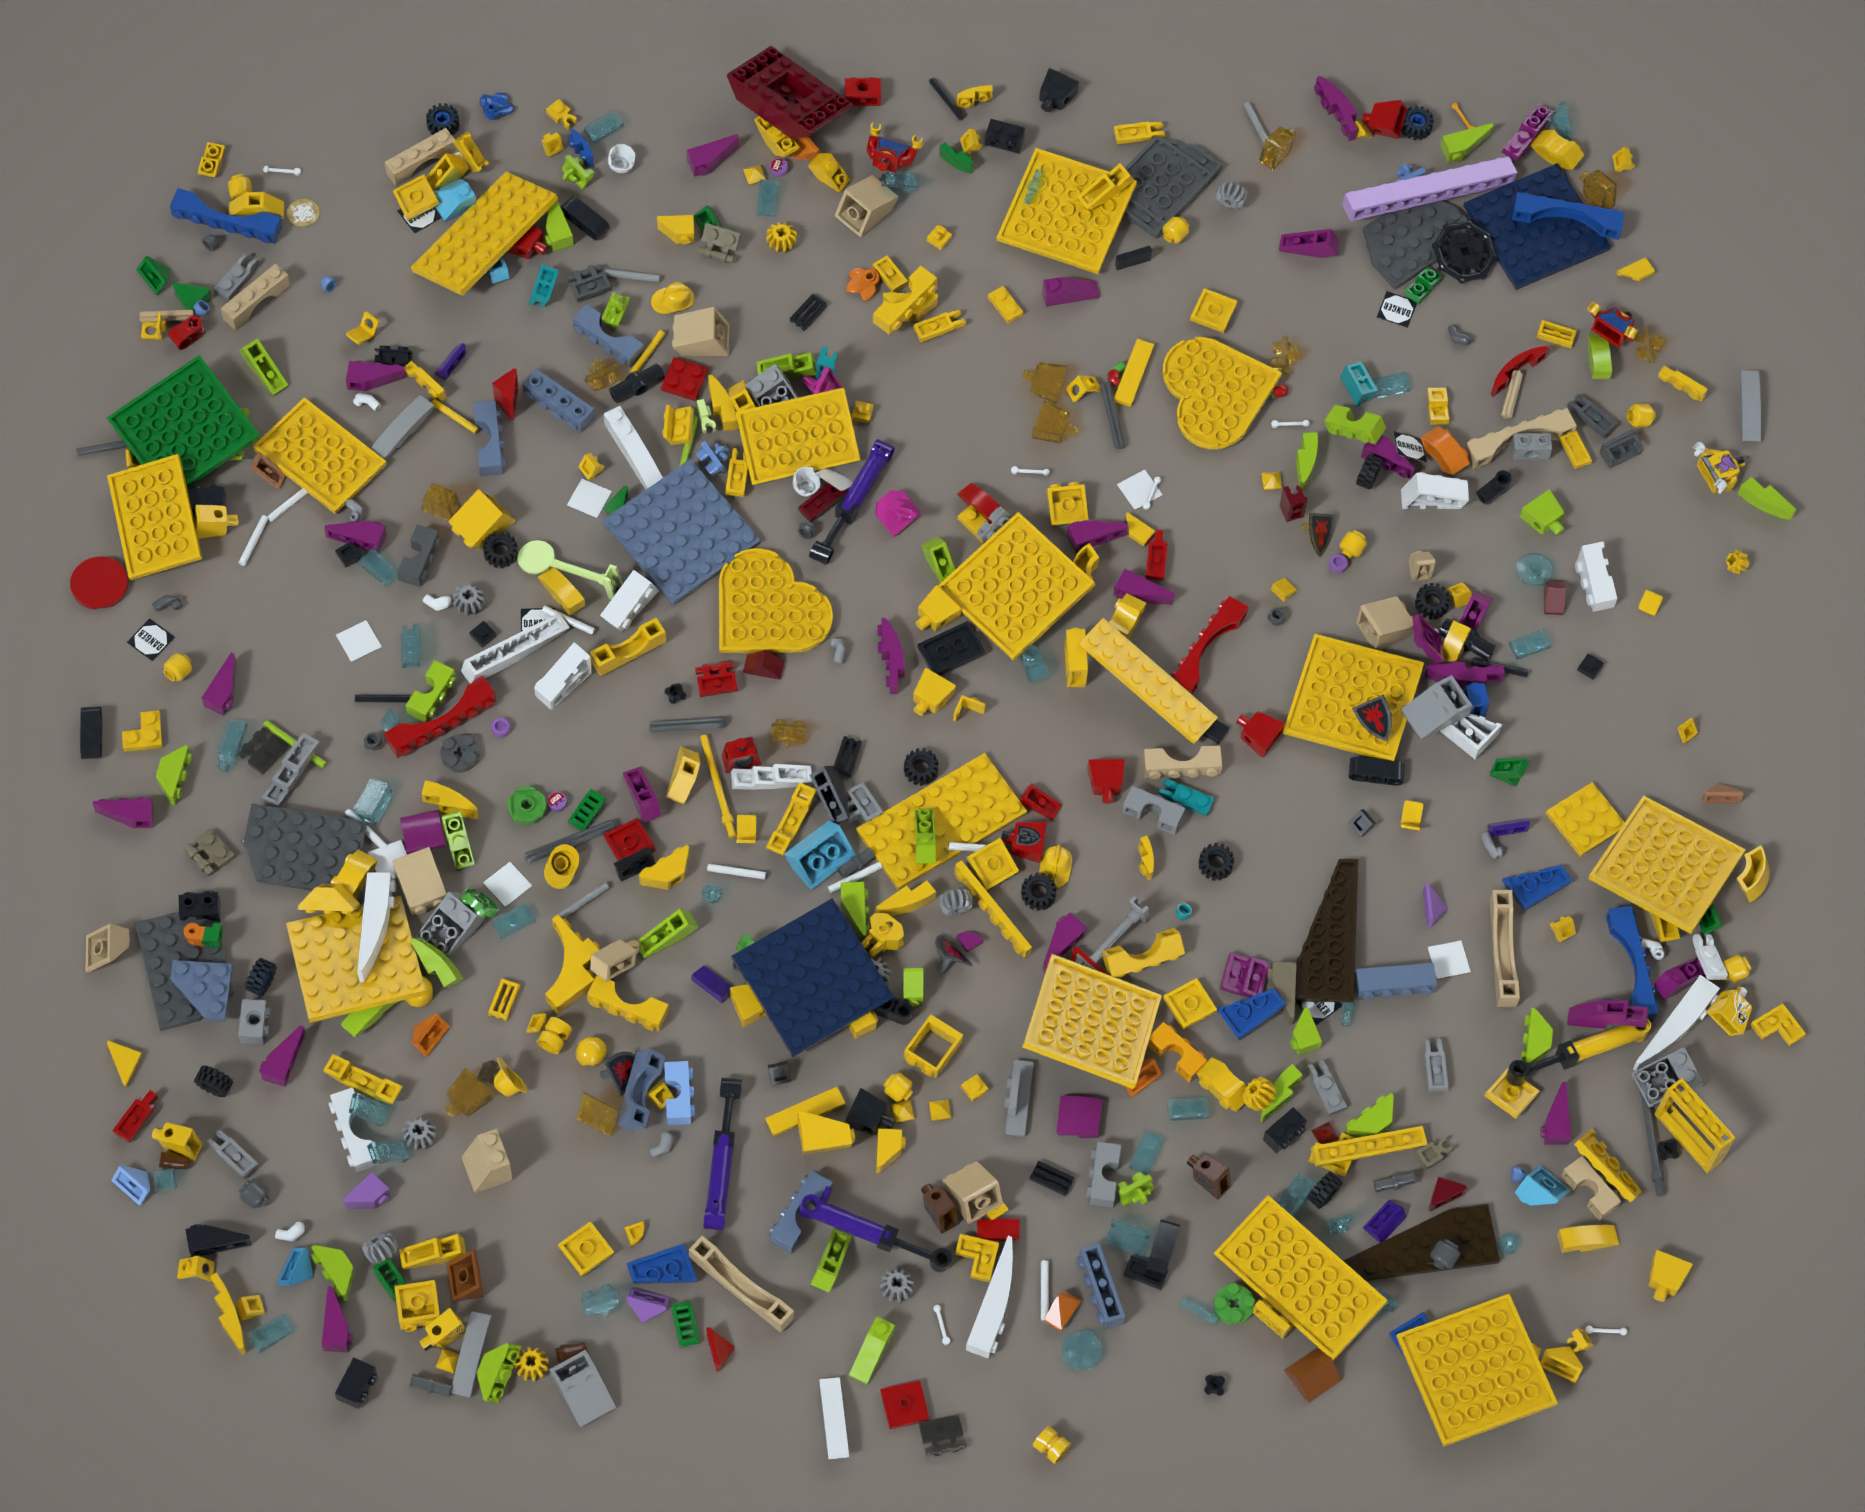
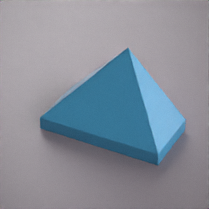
[276,1247,314,1286]

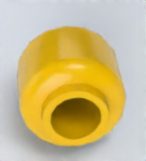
[227,174,253,199]
[1162,217,1189,244]
[1627,403,1656,427]
[1339,530,1367,559]
[163,653,192,681]
[1723,954,1752,983]
[883,1073,913,1102]

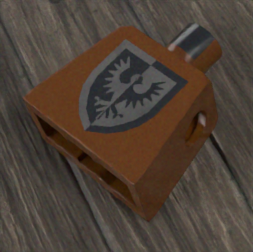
[1187,1154,1231,1200]
[921,1184,959,1234]

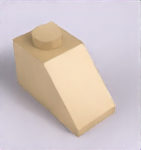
[1408,551,1436,582]

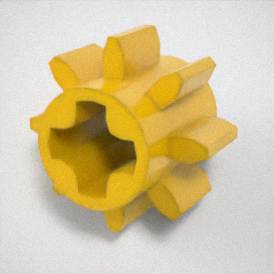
[1726,550,1750,574]

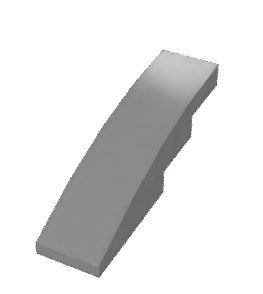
[1739,370,1761,442]
[370,395,435,461]
[261,733,320,808]
[450,1311,492,1397]

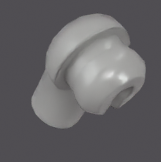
[831,637,845,664]
[1481,832,1503,859]

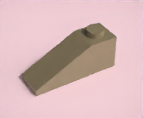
[1267,961,1296,1025]

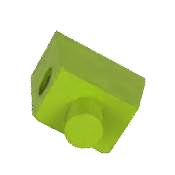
[1520,490,1565,536]

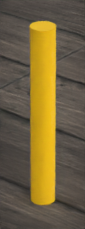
[629,330,665,373]
[431,399,479,434]

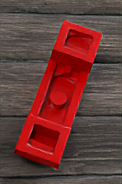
[1491,346,1550,397]
[957,483,1000,524]

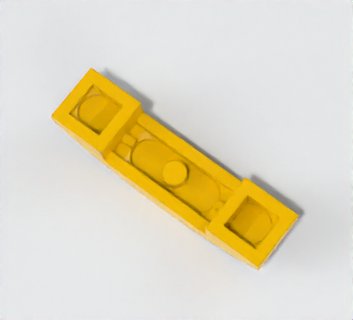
[766,782,817,856]
[323,1054,403,1104]

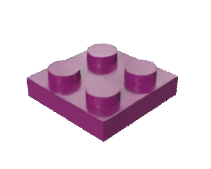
[1412,613,1444,664]

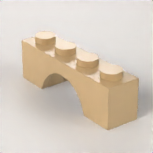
[384,128,457,186]
[221,263,290,331]
[1143,745,1222,779]

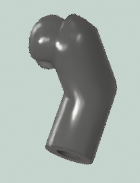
[1448,324,1472,345]
[152,595,182,611]

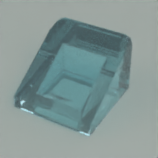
[381,708,400,732]
[1378,1288,1397,1312]

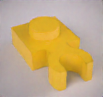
[545,99,577,130]

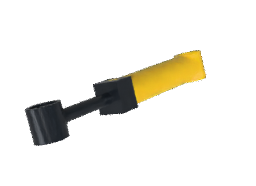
[1506,1018,1651,1086]

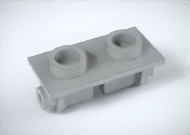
[977,506,1013,542]

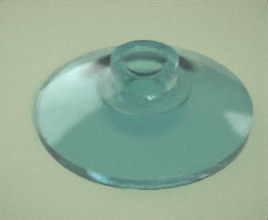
[1516,553,1554,586]

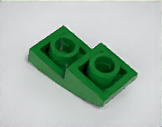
[939,142,974,174]
[1404,266,1442,304]

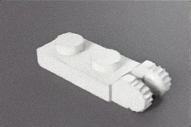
[1692,934,1728,980]

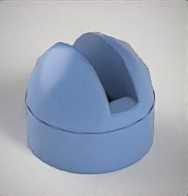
[321,276,337,292]
[193,300,210,316]
[1511,1167,1526,1183]

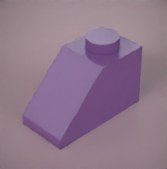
[343,1172,390,1209]

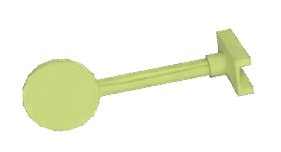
[517,540,623,600]

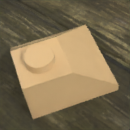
[85,923,130,973]

